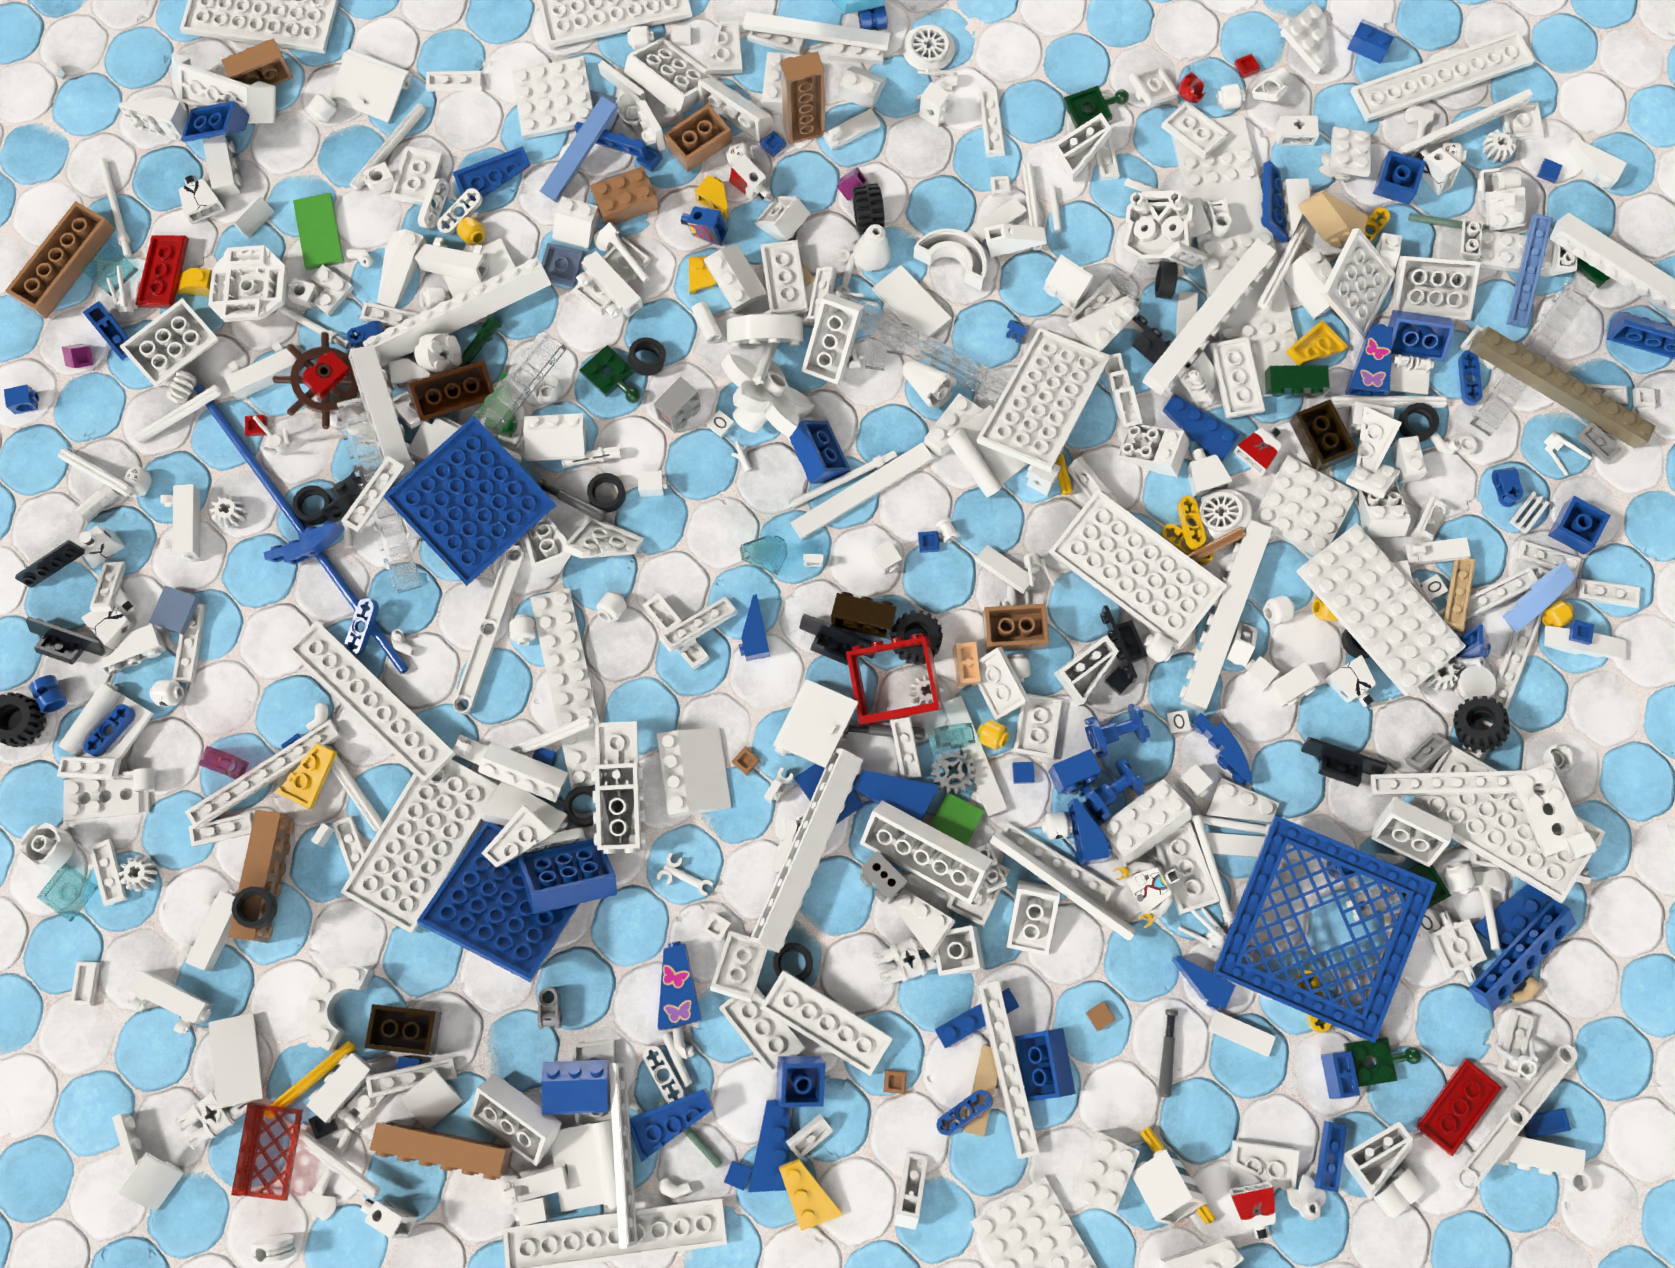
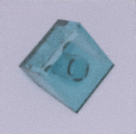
[740,535,788,576]

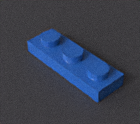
[1315,1121,1348,1193]

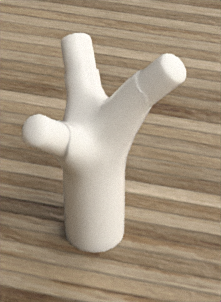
[731,441,752,472]

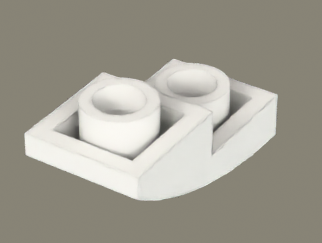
[974,844,1007,893]

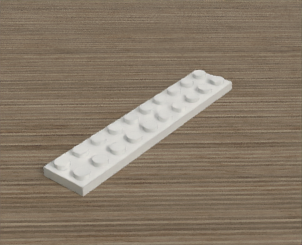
[1350,30,1535,122]
[530,588,600,790]
[287,620,456,784]
[503,1198,728,1268]

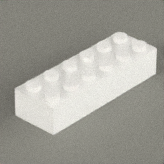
[860,800,993,904]

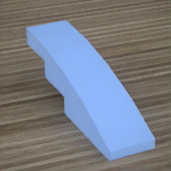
[1502,562,1576,633]

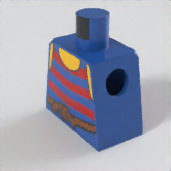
[681,206,728,246]

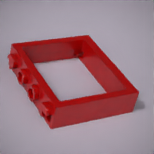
[846,633,943,725]

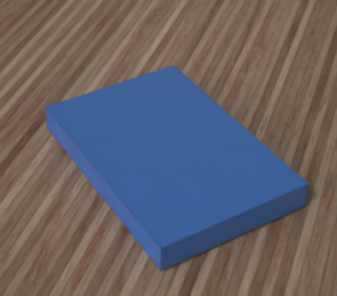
[794,764,863,824]

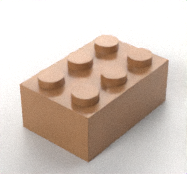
[221,38,294,86]
[663,103,732,173]
[590,166,659,226]
[982,604,1049,652]

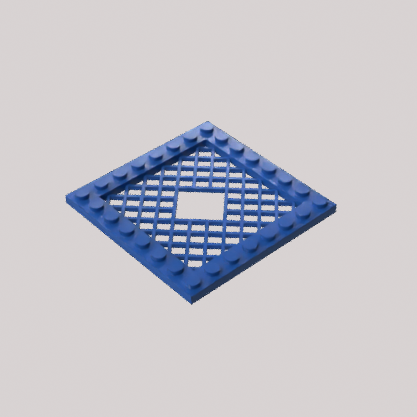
[1212,815,1437,1043]

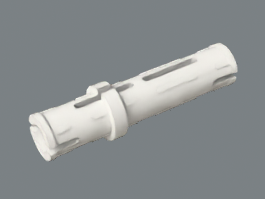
[561,445,622,468]

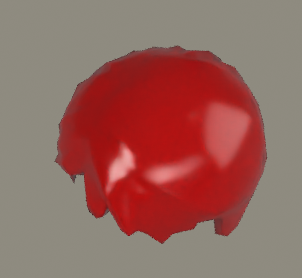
[1178,72,1205,103]

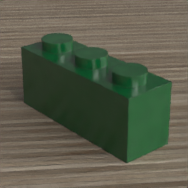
[1265,365,1330,397]

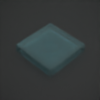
[82,245,138,296]
[36,863,99,922]

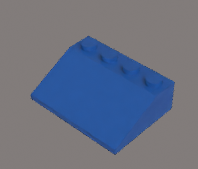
[517,838,617,914]

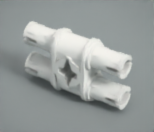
[872,937,937,987]
[174,1090,252,1150]

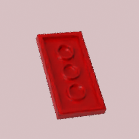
[136,235,189,308]
[1415,1059,1502,1156]

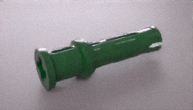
[460,315,502,366]

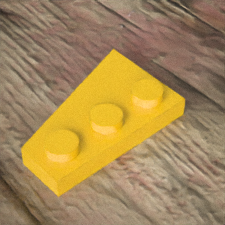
[689,255,746,295]
[1285,320,1349,365]
[275,744,337,809]
[779,1159,842,1231]

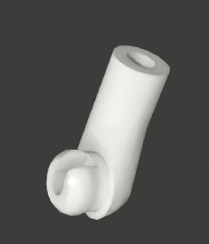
[1430,432,1460,454]
[1376,850,1406,865]
[673,1028,695,1059]
[659,1178,692,1199]

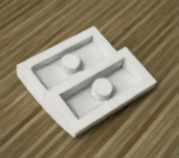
[399,1069,463,1130]
[117,1152,184,1211]

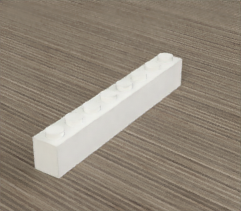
[1549,213,1675,317]

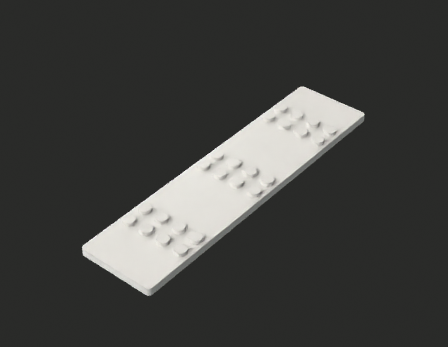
[1171,115,1298,397]

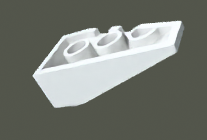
[377,229,427,308]

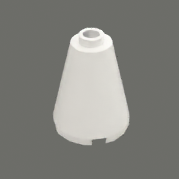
[853,224,891,272]
[903,359,956,410]

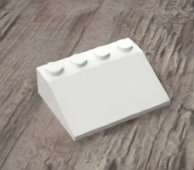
[624,37,718,115]
[1393,256,1480,320]
[120,298,219,389]
[657,728,732,818]

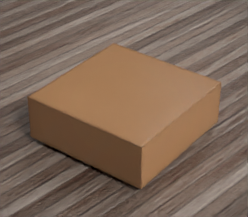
[731,747,761,776]
[1085,1001,1116,1031]
[883,1070,907,1094]

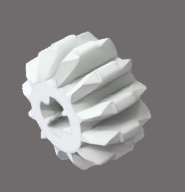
[1482,129,1517,163]
[167,370,197,405]
[209,494,246,529]
[1426,662,1459,691]
[909,675,944,705]
[118,855,158,891]

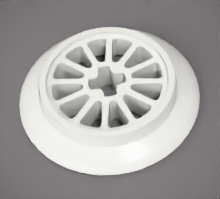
[902,25,955,71]
[1193,489,1252,540]

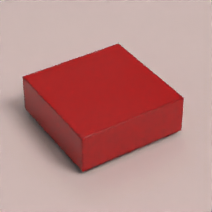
[1234,53,1260,78]
[245,415,267,437]

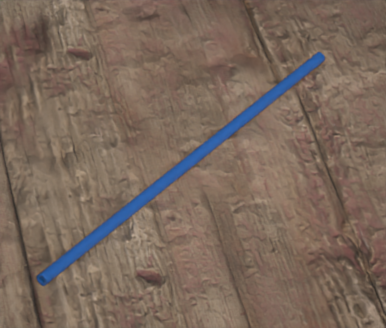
[194,384,409,674]

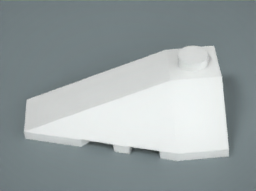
[524,515,571,580]

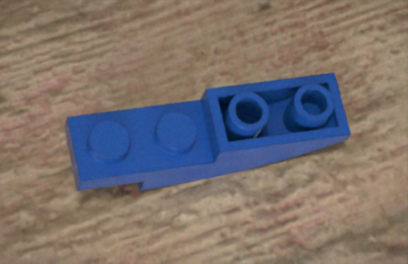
[263,521,345,565]
[1191,713,1252,786]

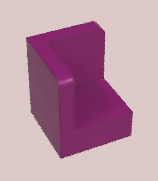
[836,167,869,200]
[62,344,94,368]

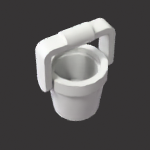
[1252,68,1292,101]
[1477,168,1521,201]

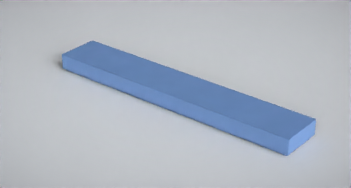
[540,96,618,203]
[1506,213,1553,329]

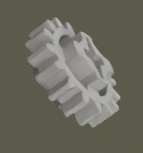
[931,749,976,795]

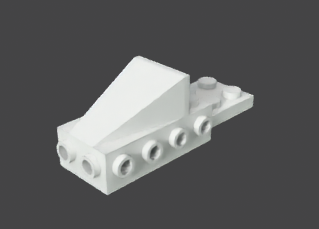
[592,721,646,854]

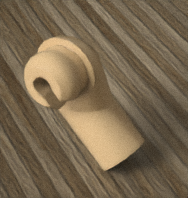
[1510,977,1540,1003]

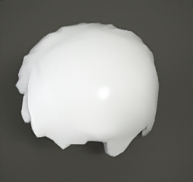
[616,92,642,125]
[530,373,562,404]
[1542,744,1576,775]

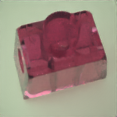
[198,746,249,780]

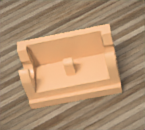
[952,642,981,688]

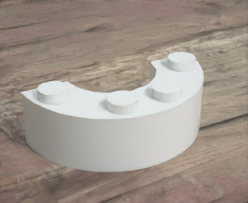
[913,229,987,291]
[726,314,804,348]
[305,966,375,1051]

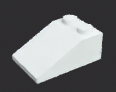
[1006,880,1060,956]

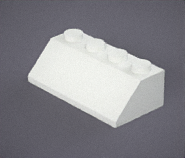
[698,77,773,142]
[469,1073,562,1166]

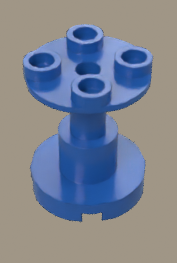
[1084,703,1150,758]
[1078,759,1145,823]

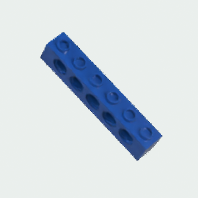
[1469,899,1577,1012]

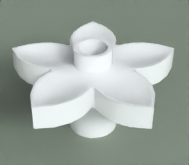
[721,353,815,438]

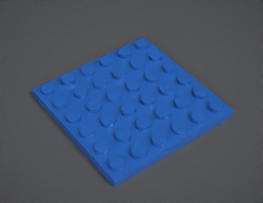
[383,416,557,586]
[417,821,580,983]

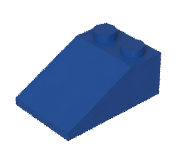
[1067,798,1112,866]

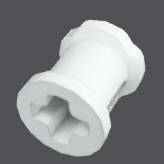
[936,517,960,543]

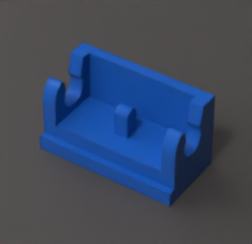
[1321,1051,1360,1099]

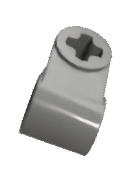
[537,987,562,1029]

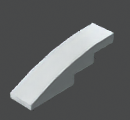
[1104,353,1143,428]
[643,593,710,670]
[1544,626,1626,661]

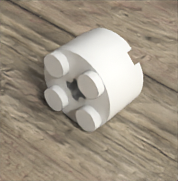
[415,333,462,373]
[20,823,76,871]

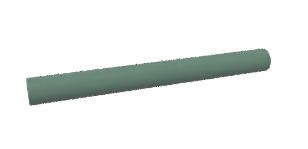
[1408,213,1486,230]
[658,1098,723,1169]

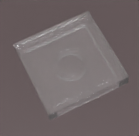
[1038,550,1080,590]

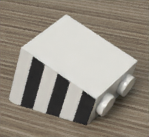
[1131,1149,1208,1225]

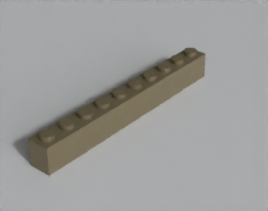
[1469,327,1656,448]

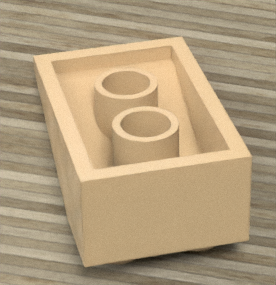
[1298,190,1368,248]

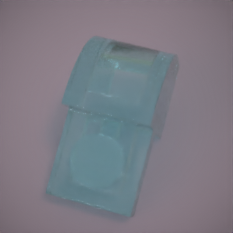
[928,723,976,754]

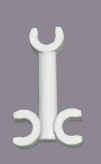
[835,249,861,293]
[657,853,714,896]

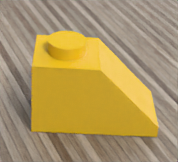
[695,174,729,219]
[177,268,212,297]

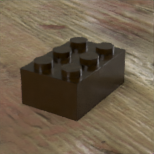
[1289,399,1357,471]
[831,592,897,640]
[364,1004,442,1056]

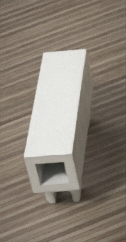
[415,237,489,282]
[576,251,643,320]
[225,341,303,400]
[160,484,201,562]
[177,889,238,972]
[128,970,213,1034]

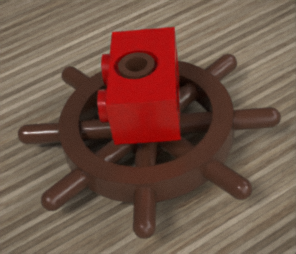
[272,332,364,429]

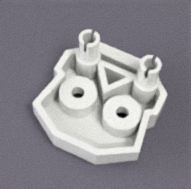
[1123,190,1196,262]

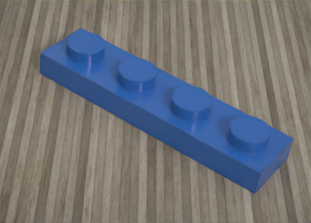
[574,122,648,159]
[934,988,1019,1048]

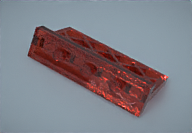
[231,1103,303,1201]

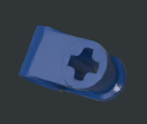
[347,321,384,349]
[1492,467,1524,507]

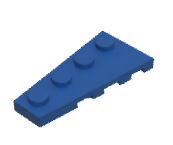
[452,146,531,208]
[1261,161,1289,243]
[1163,393,1240,462]
[1472,883,1550,952]
[630,1088,714,1162]
[748,1100,791,1192]

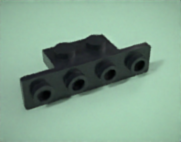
[1132,315,1191,368]
[322,467,379,523]
[15,540,85,588]
[1100,605,1147,684]
[799,614,875,665]
[26,616,105,665]
[1301,737,1388,787]

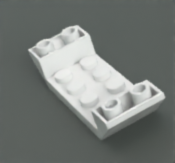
[171,53,276,123]
[1460,219,1577,277]

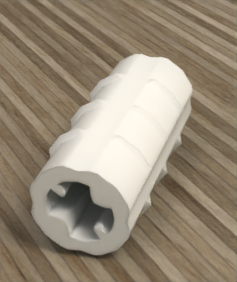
[691,301,722,343]
[75,484,119,522]

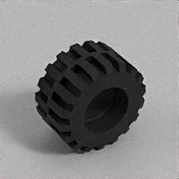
[852,183,885,235]
[891,610,943,665]
[0,692,46,748]
[1453,696,1510,753]

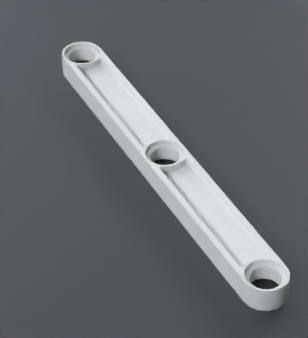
[453,545,525,715]
[1455,1044,1578,1191]

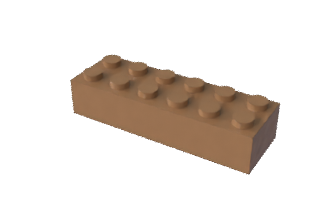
[780,52,825,144]
[5,201,115,319]
[228,810,295,943]
[370,1121,513,1180]

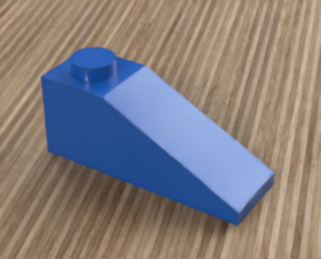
[83,301,129,360]
[739,594,770,661]
[1457,624,1491,659]
[1172,955,1236,1011]

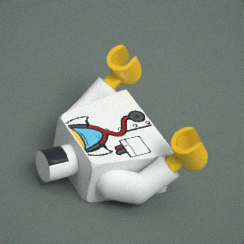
[1113,862,1181,928]

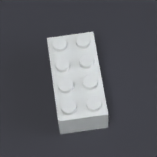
[801,293,864,384]
[1099,779,1192,866]

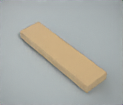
[1444,558,1476,632]
[962,1045,998,1137]

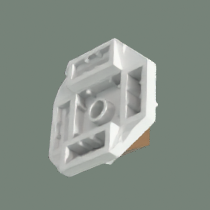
[208,245,288,322]

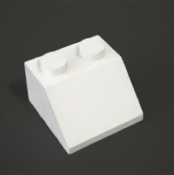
[839,66,887,110]
[552,196,601,250]
[754,196,810,241]
[1043,255,1093,310]
[935,925,985,976]

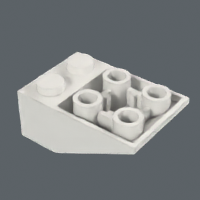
[118,97,188,140]
[1117,425,1190,477]
[1357,481,1411,537]

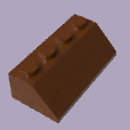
[405,361,495,421]

